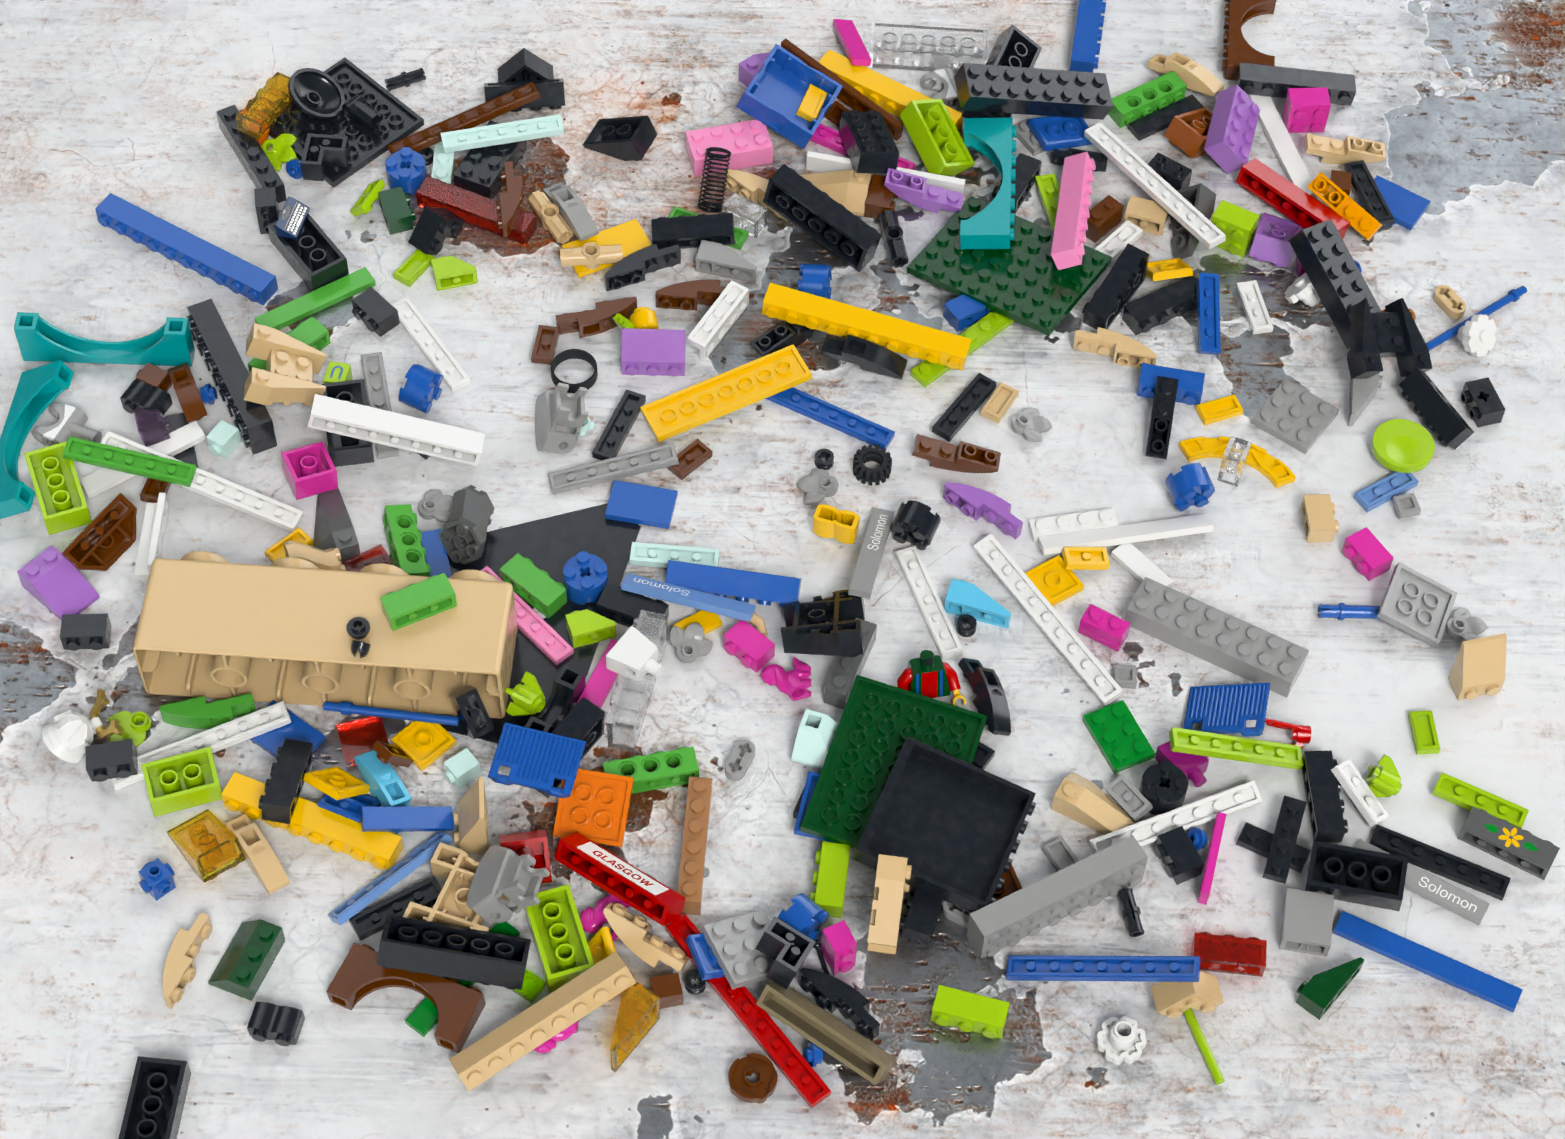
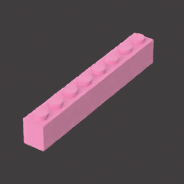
[1051,152,1096,270]

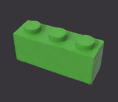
[499,553,567,619]
[380,573,457,631]

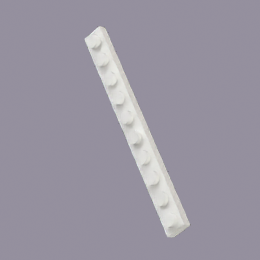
[1084,122,1226,250]
[101,431,304,532]
[973,534,1123,707]

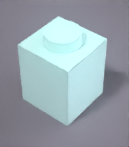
[206,420,242,459]
[443,748,481,790]

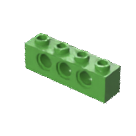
[1108,71,1187,128]
[382,504,430,577]
[603,747,699,794]

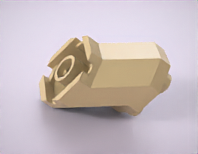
[283,540,346,571]

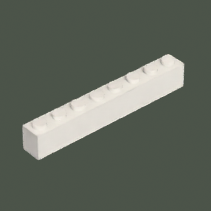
[307,394,485,466]

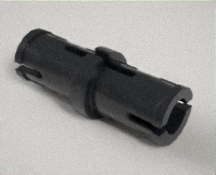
[385,68,426,91]
[1118,888,1144,937]

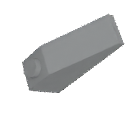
[696,240,757,283]
[1348,373,1383,426]

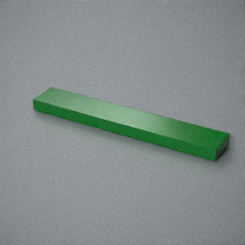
[405,922,520,1037]

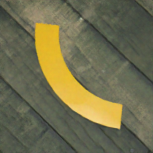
[1178,436,1296,488]

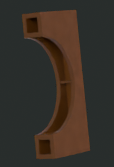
[1222,0,1276,80]
[326,943,486,1053]

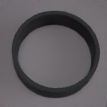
[551,349,598,393]

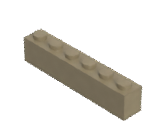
[756,981,897,1085]

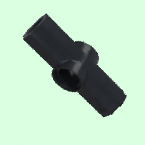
[879,210,909,268]

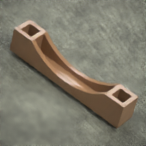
[677,777,712,916]

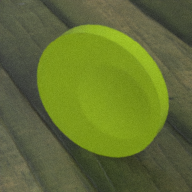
[1371,419,1435,473]

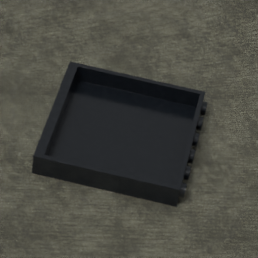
[852,736,1036,913]

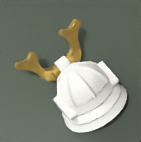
[42,689,124,763]

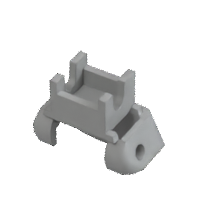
[535,383,588,454]
[467,844,550,923]

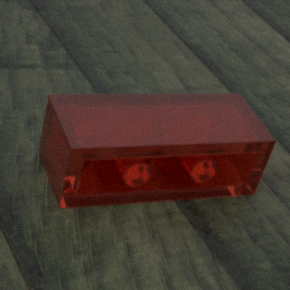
[1191,932,1267,977]

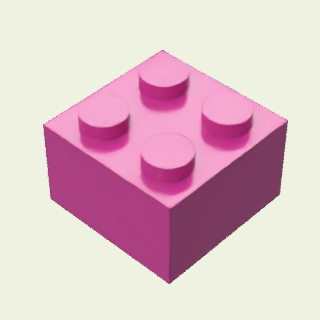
[1282,87,1331,133]
[281,441,338,500]

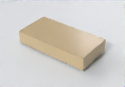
[980,382,1019,424]

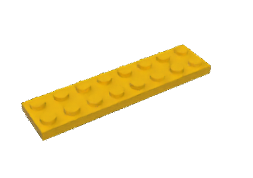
[640,344,812,443]

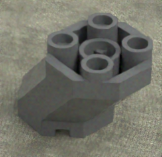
[440,485,495,564]

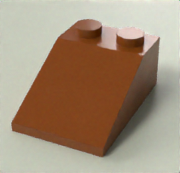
[1164,107,1213,159]

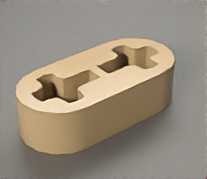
[1433,285,1466,319]

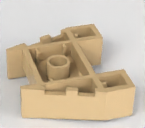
[244,323,327,406]
[403,842,510,932]
[867,854,912,955]

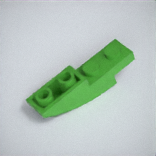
[159,693,256,729]

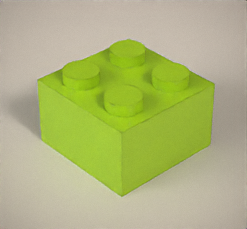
[1211,200,1260,258]

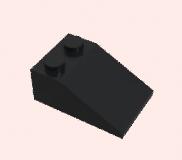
[583,116,658,161]

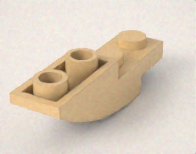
[1147,52,1224,97]
[1304,133,1386,165]
[723,169,789,222]
[1073,327,1157,369]
[225,814,290,895]
[603,902,690,972]
[163,912,213,1009]

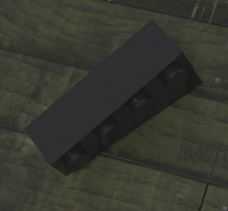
[1082,243,1150,330]

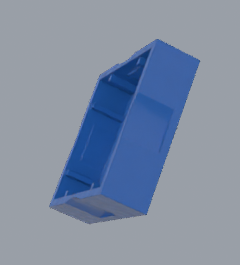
[736,44,843,149]

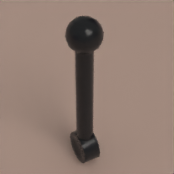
[813,940,830,975]

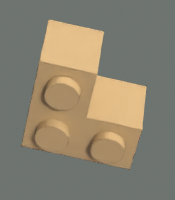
[1151,971,1224,1018]

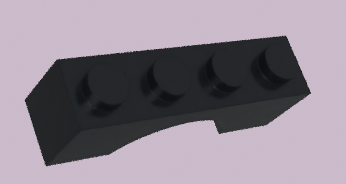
[525,664,586,733]

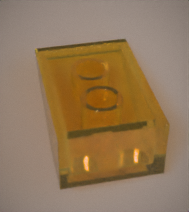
[167,809,246,883]
[610,981,660,1072]

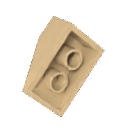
[1448,633,1507,700]
[454,777,489,854]

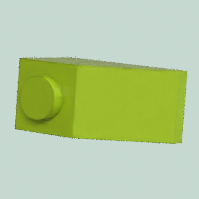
[431,255,478,291]
[565,609,617,649]

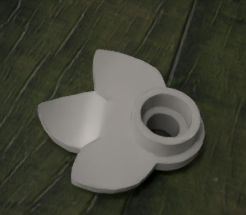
[1011,407,1052,442]
[796,469,839,505]
[417,489,453,523]
[1446,608,1487,641]
[669,623,713,663]

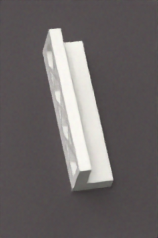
[687,280,749,361]
[134,493,170,580]

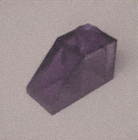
[134,408,172,447]

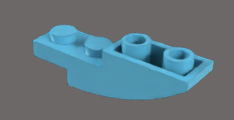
[354,750,411,834]

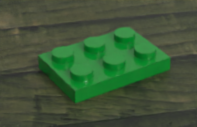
[1082,700,1156,774]

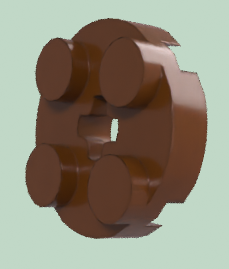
[728,1053,778,1104]

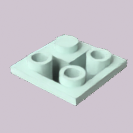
[791,709,838,769]

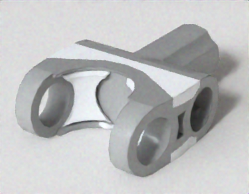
[920,68,960,109]
[31,402,102,447]

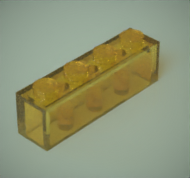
[236,72,293,140]

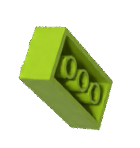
[24,441,92,535]
[524,884,594,993]

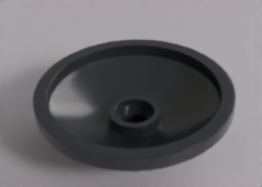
[288,68,345,119]

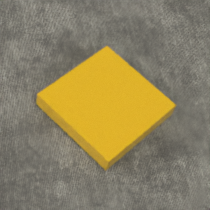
[1146,258,1193,281]
[1025,555,1084,606]
[391,711,457,772]
[303,766,370,800]

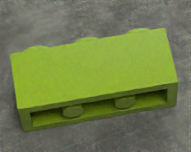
[810,842,850,918]
[931,985,1010,1039]

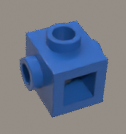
[138,858,176,901]

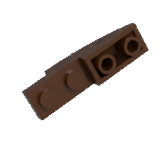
[496,161,523,237]
[656,280,726,311]
[555,297,637,338]
[167,362,208,422]
[912,434,1001,473]

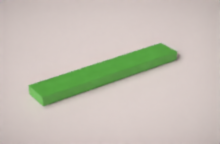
[255,267,376,330]
[62,436,197,487]

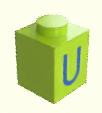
[323,361,352,384]

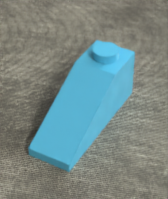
[944,579,1011,629]

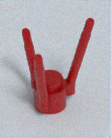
[1265,718,1311,749]

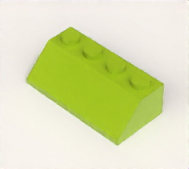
[900,98,975,177]

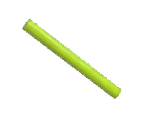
[1183,1008,1225,1085]

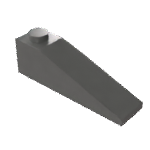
[1168,183,1216,259]
[313,489,361,564]

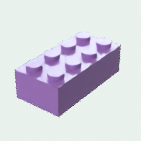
[1204,85,1260,174]

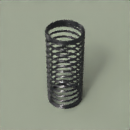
[697,147,731,213]

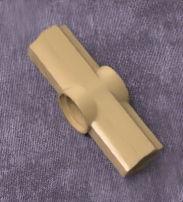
[528,190,573,244]
[560,242,623,269]

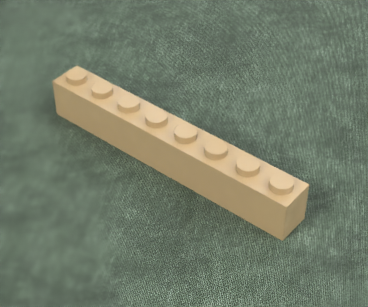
[449,951,636,1091]

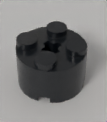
[890,500,941,550]
[1139,761,1189,815]

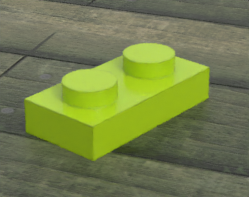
[350,179,386,217]

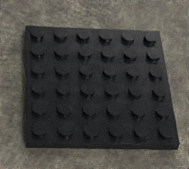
[254,58,424,188]

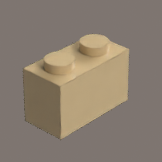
[1123,196,1168,236]
[1300,494,1339,543]

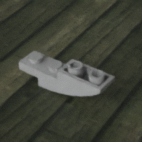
[543,182,599,241]

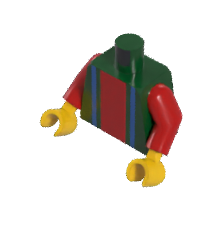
[897,650,966,706]

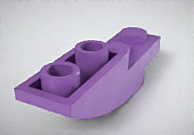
[884,168,964,214]
[943,482,1023,540]

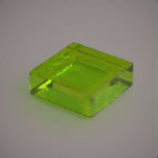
[512,970,546,1004]

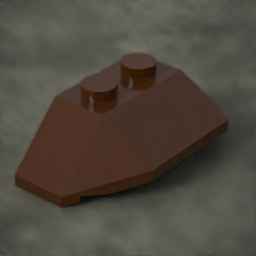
[61,493,137,571]

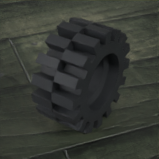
[853,444,892,486]

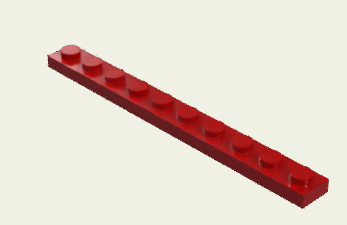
[666,914,831,1109]

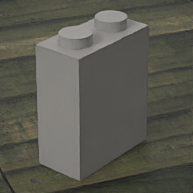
[1279,888,1334,957]

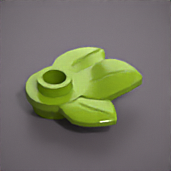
[262,133,297,172]
[108,711,152,747]

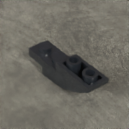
[605,244,681,291]
[750,320,816,357]
[821,334,908,380]
[1145,376,1179,460]
[958,658,1011,736]
[798,967,880,1040]

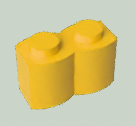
[813,504,860,544]

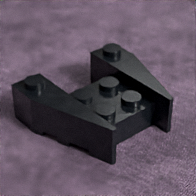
[1347,298,1433,379]
[781,589,865,657]

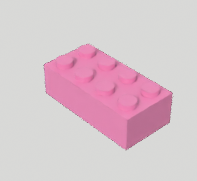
[686,119,773,177]

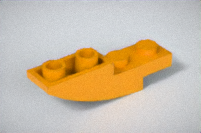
[1307,172,1383,241]

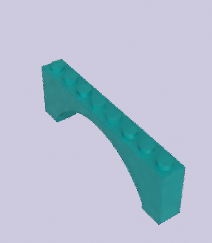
[960,118,1017,249]
[14,312,195,366]
[0,360,74,519]

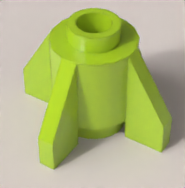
[505,671,545,716]
[1366,754,1402,797]

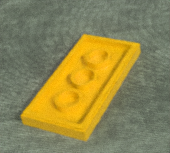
[562,219,652,278]

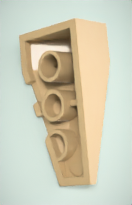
[800,170,872,217]
[1051,772,1137,835]

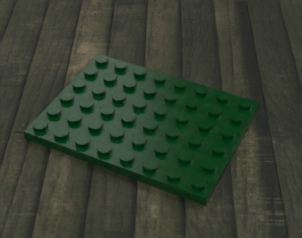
[907,196,1112,336]
[800,675,988,849]

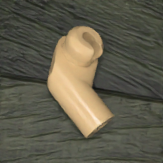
[746,613,768,637]

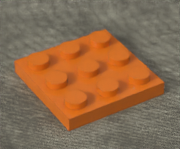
[553,769,634,848]

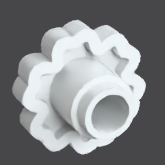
[1285,273,1321,307]
[1458,314,1496,357]
[1096,1016,1147,1065]

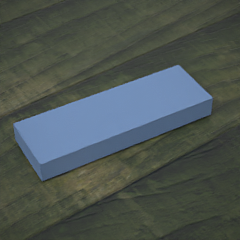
[1353,472,1419,513]

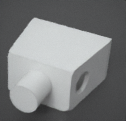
[606,626,664,681]

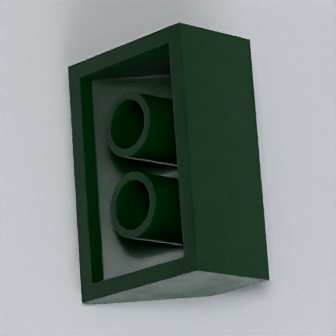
[208,919,285,1001]

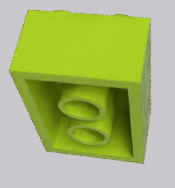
[141,747,222,817]

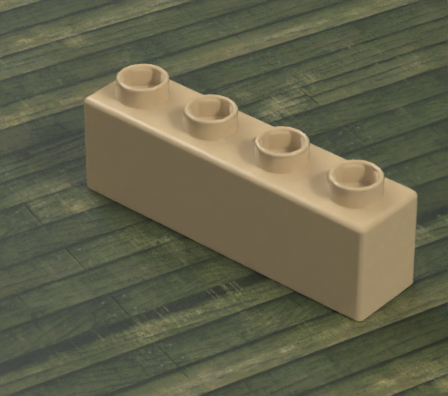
[133,551,517,719]

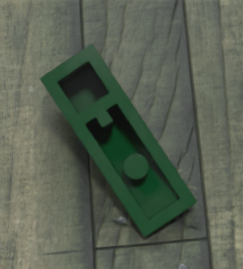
[1296,957,1364,1020]

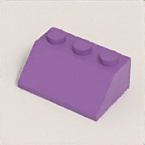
[621,328,686,377]

